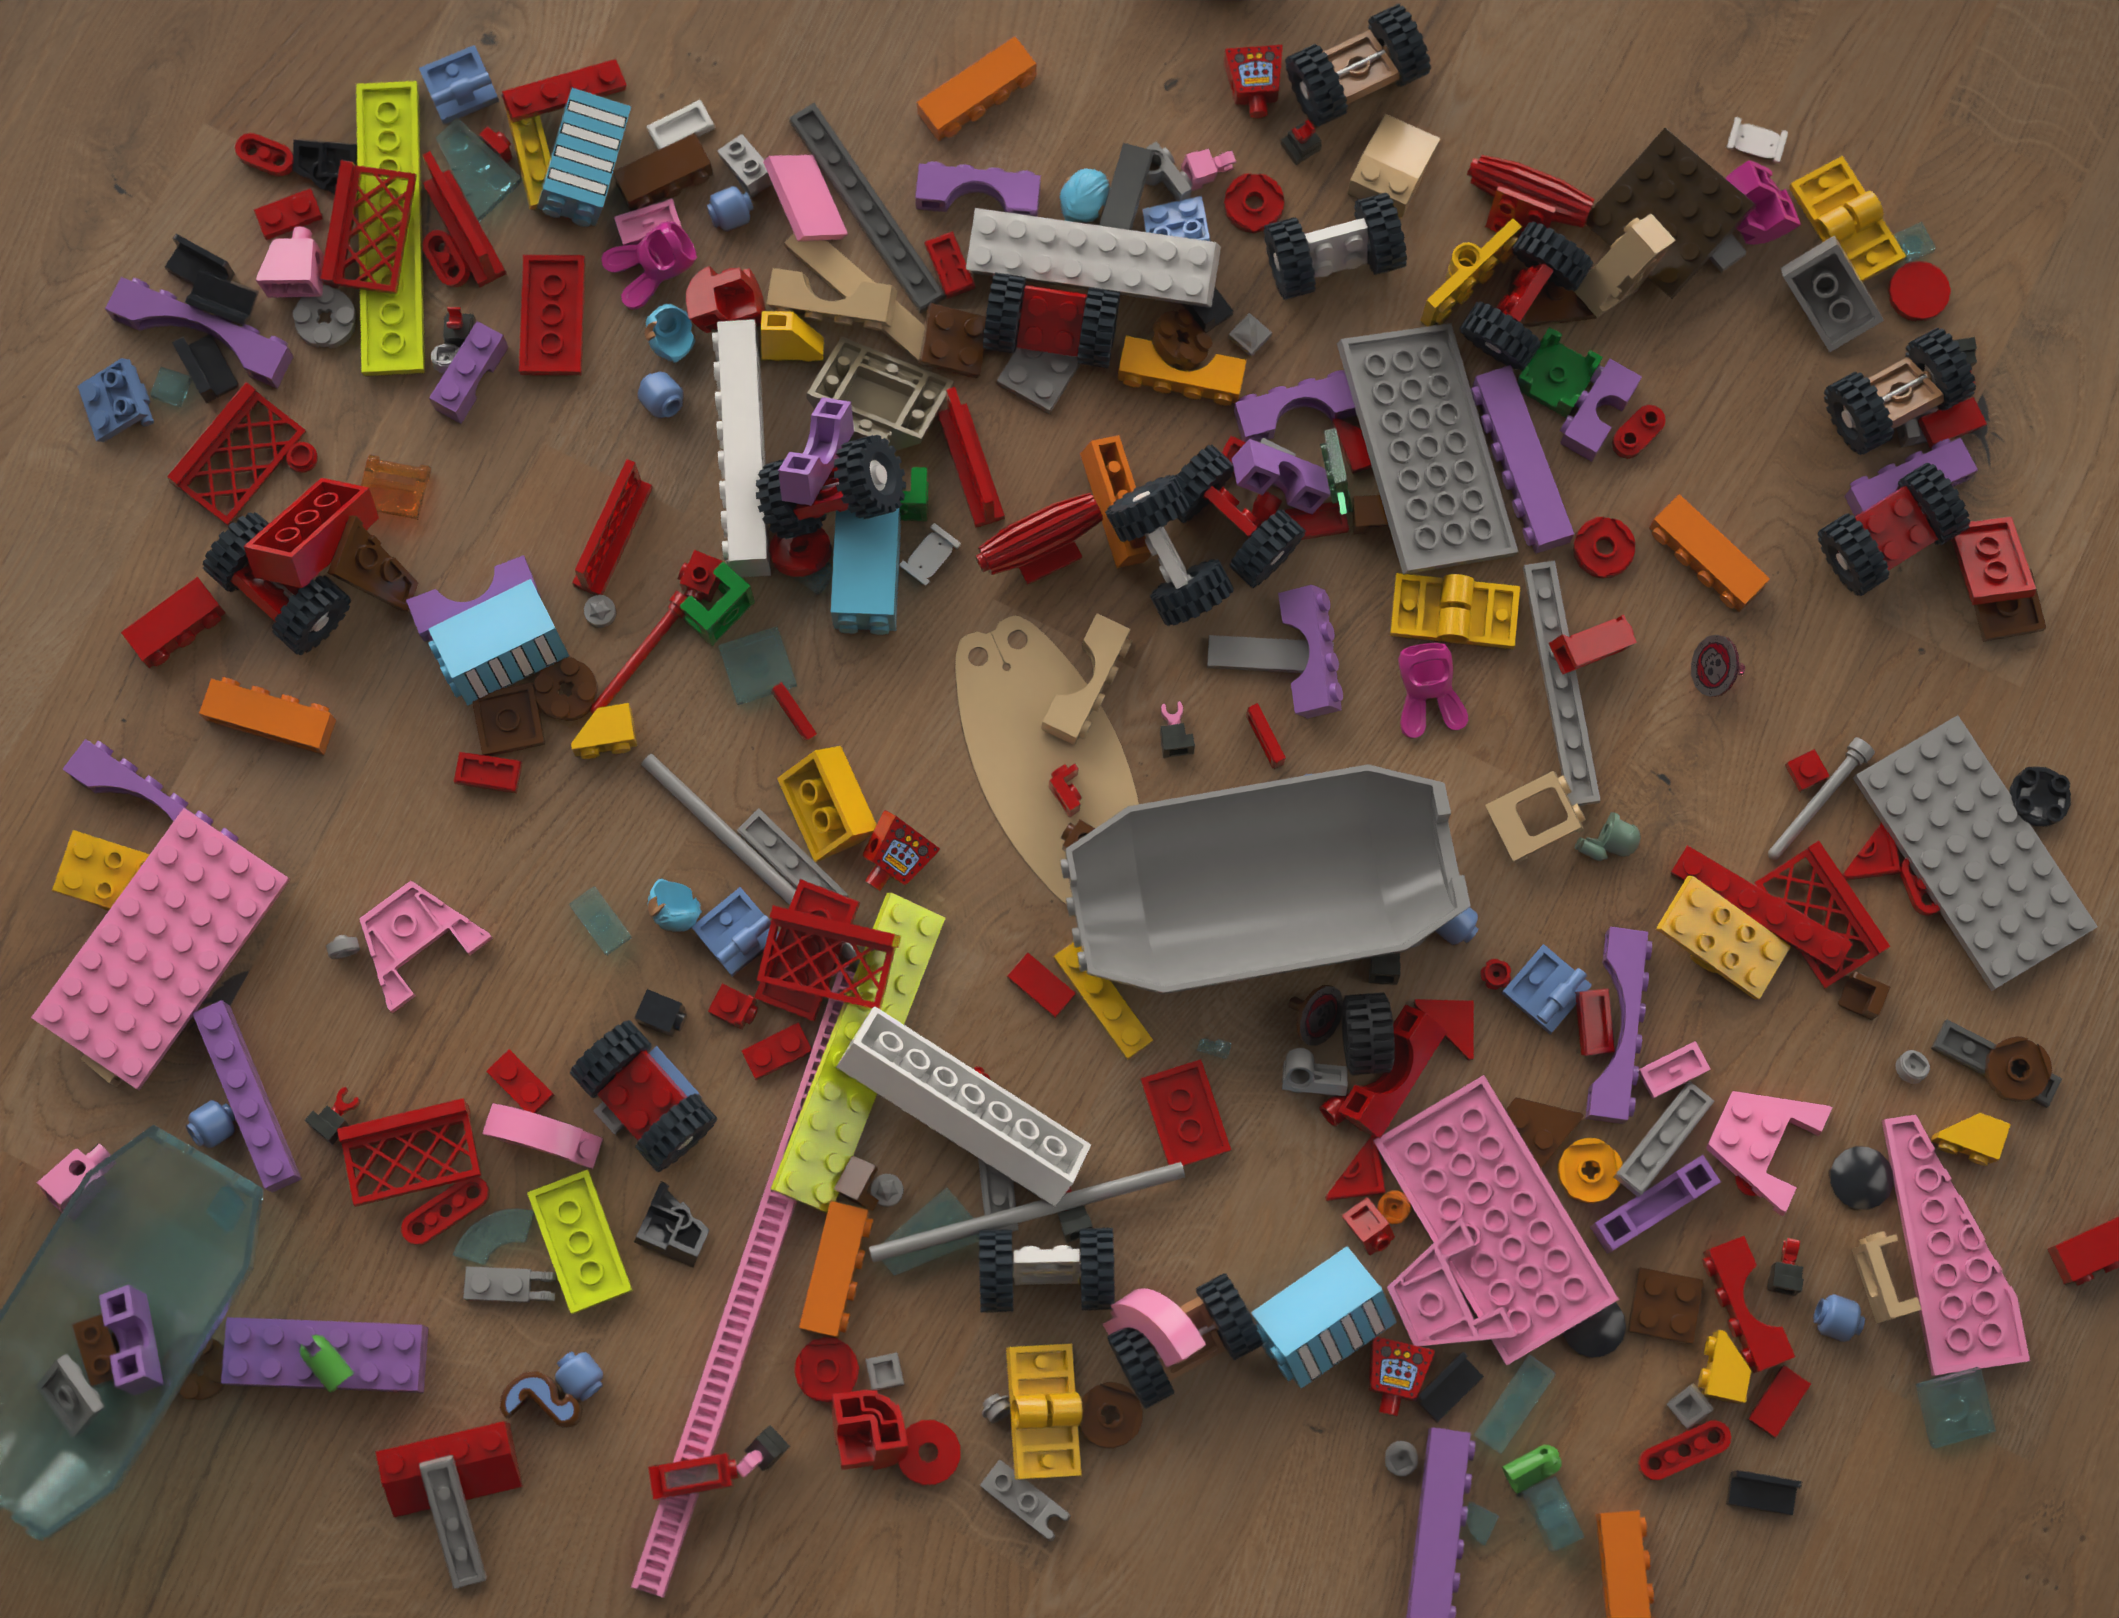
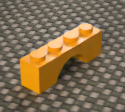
[1118,336,1247,405]

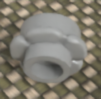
[982,1393,1010,1423]

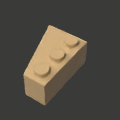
[1575,214,1676,317]

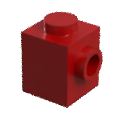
[678,550,723,603]

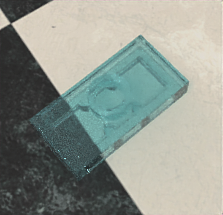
[569,886,632,956]

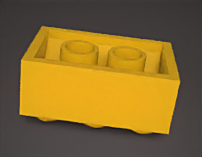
[777,746,877,862]

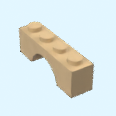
[766,268,897,330]
[1041,613,1133,745]

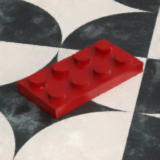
[519,255,586,375]
[755,879,861,1021]

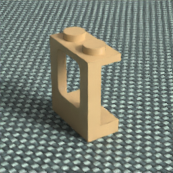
[1485,771,1586,864]
[1852,1231,1922,1324]

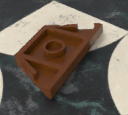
[1505,1097,1584,1168]

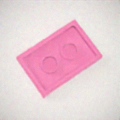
[763,155,848,241]

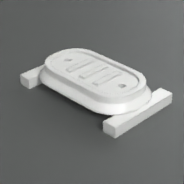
[1727,117,1788,163]
[899,523,961,586]

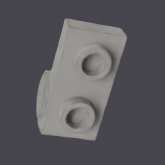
[717,134,772,198]
[1145,141,1193,201]
[1282,1048,1348,1096]

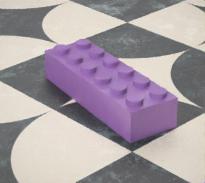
[221,1317,428,1393]

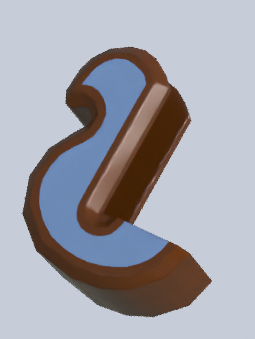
[500,1371,583,1428]

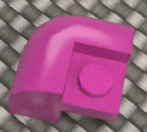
[1725,160,1801,245]

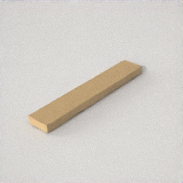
[784,233,925,363]

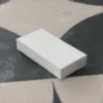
[647,100,715,150]

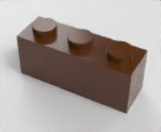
[613,133,713,211]

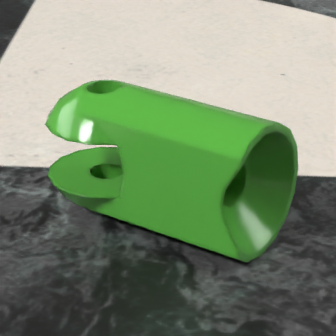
[300,1335,355,1393]
[1502,1445,1562,1494]

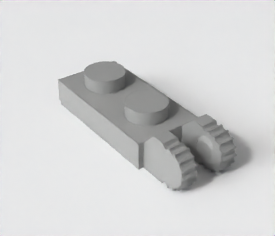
[463,1266,556,1303]

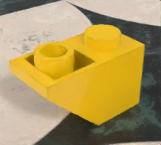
[761,311,824,362]
[571,703,638,759]
[1931,1113,2011,1166]
[1698,1330,1751,1404]

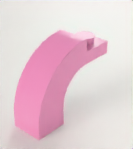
[482,1103,603,1169]
[1103,1289,1206,1367]

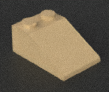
[1348,114,1441,218]

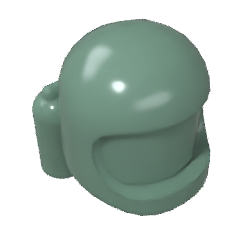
[1575,812,1641,861]

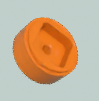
[1378,1190,1411,1224]

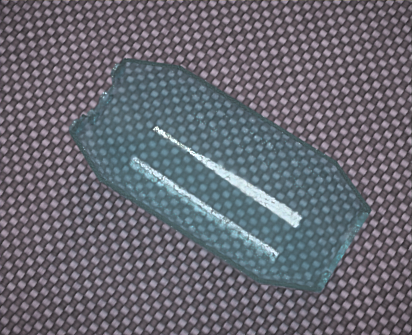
[0,1124,264,1541]

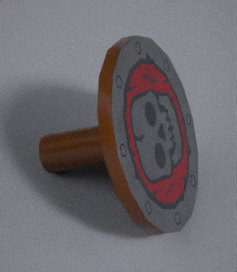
[1289,985,1343,1046]

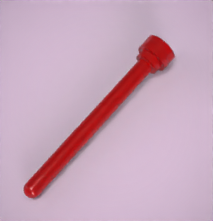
[590,590,687,715]

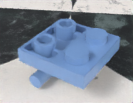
[419,45,499,124]
[1142,196,1210,241]
[78,358,154,442]
[691,887,779,977]
[1502,944,1592,1034]

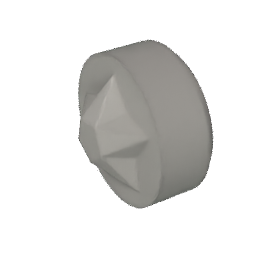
[431,343,460,373]
[584,595,616,628]
[326,935,360,959]
[1896,1050,1930,1084]
[871,1174,904,1207]
[1385,1441,1418,1476]

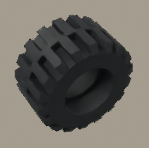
[1341,992,1395,1075]

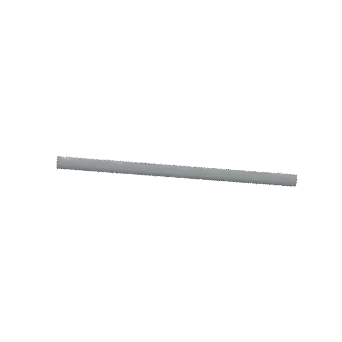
[641,754,862,969]
[869,1162,1185,1263]

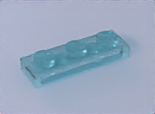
[1474,1354,1556,1454]

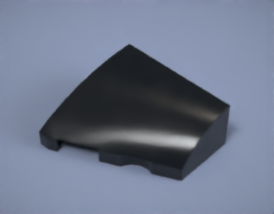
[292,139,358,195]
[634,1181,709,1267]

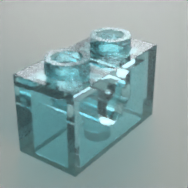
[1522,1476,1584,1552]

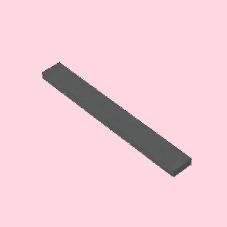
[789,103,946,314]

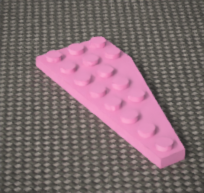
[1882,1115,2030,1376]

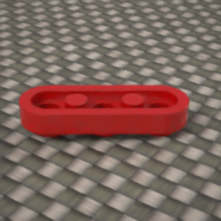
[401,1177,490,1245]
[1638,1420,1731,1480]

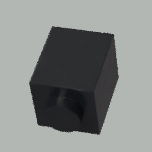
[634,989,687,1037]

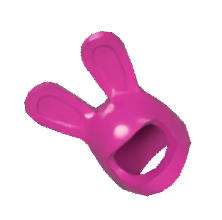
[601,222,697,310]
[1398,643,1469,738]

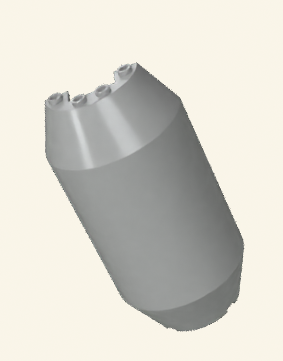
[1060,765,1471,994]

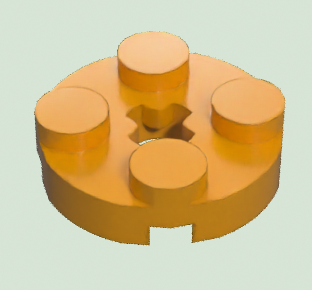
[1557,1138,1623,1203]

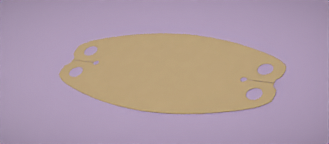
[956,615,1139,905]

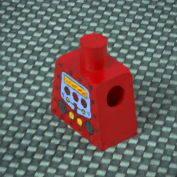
[1224,44,1283,118]
[863,810,940,891]
[1369,1336,1435,1417]

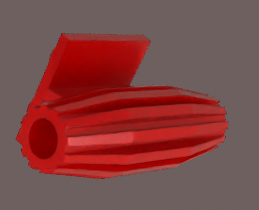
[1467,155,1595,238]
[975,492,1104,585]

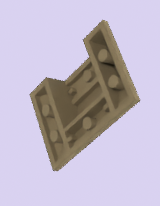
[806,336,954,451]

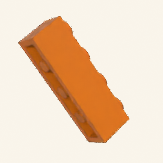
[917,36,1037,142]
[1080,435,1152,568]
[1649,494,1770,612]
[199,677,336,755]
[799,1201,874,1339]
[1596,1510,1655,1618]

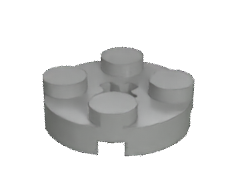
[293,285,357,349]

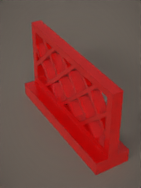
[422,151,507,288]
[320,160,417,294]
[167,382,306,526]
[938,387,1005,528]
[572,459,653,595]
[1754,840,1890,989]
[757,905,901,1010]
[337,1098,482,1207]

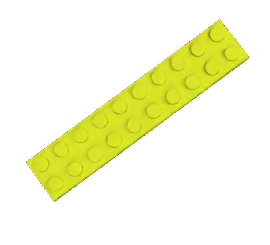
[356,81,425,376]
[770,892,945,1213]

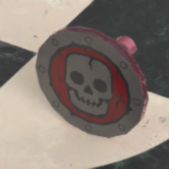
[1691,634,1745,697]

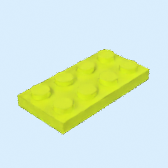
[527,1169,633,1314]

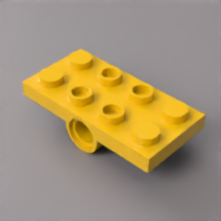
[1789,156,1906,282]
[1420,219,1522,327]
[1390,573,1520,649]
[52,830,150,911]
[1656,876,1791,999]
[1006,1344,1082,1480]

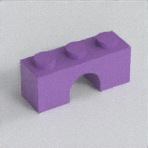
[429,321,508,424]
[1560,359,1642,462]
[1232,439,1330,514]
[99,1285,164,1395]

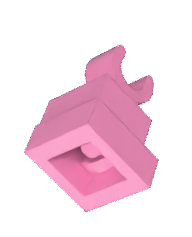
[1181,149,1236,191]

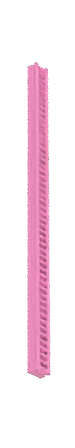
[631,969,855,1597]

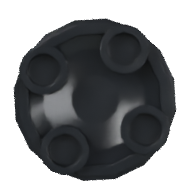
[2010,766,2071,827]
[1828,1146,1894,1210]
[1563,1302,1626,1358]

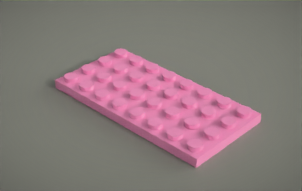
[31,808,290,1090]
[1374,1075,1619,1365]

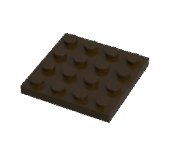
[1585,128,1757,299]

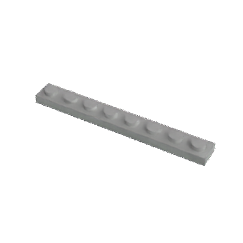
[1523,560,1601,806]

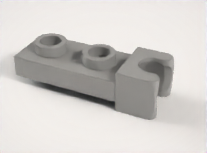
[980,1459,1071,1542]

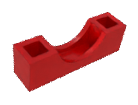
[1338,1005,1447,1138]
[1702,1235,1795,1373]

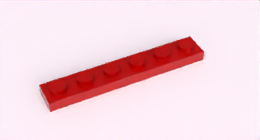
[1670,845,1853,972]

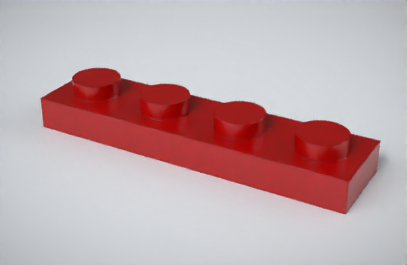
[501,59,627,123]

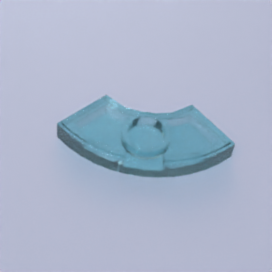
[453,1209,535,1265]

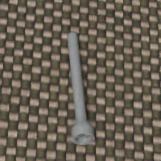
[1768,737,1875,860]

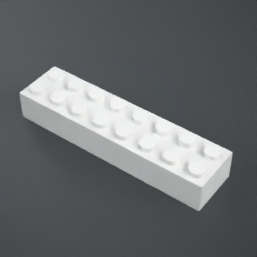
[966,208,1221,308]
[712,319,771,577]
[837,1006,1091,1206]

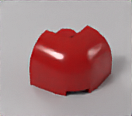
[686,266,766,334]
[832,1390,908,1471]

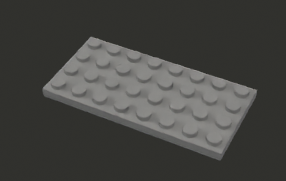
[1337,323,1518,575]
[1853,715,2098,991]

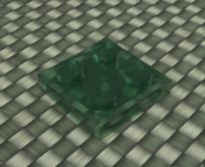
[1320,428,1353,514]

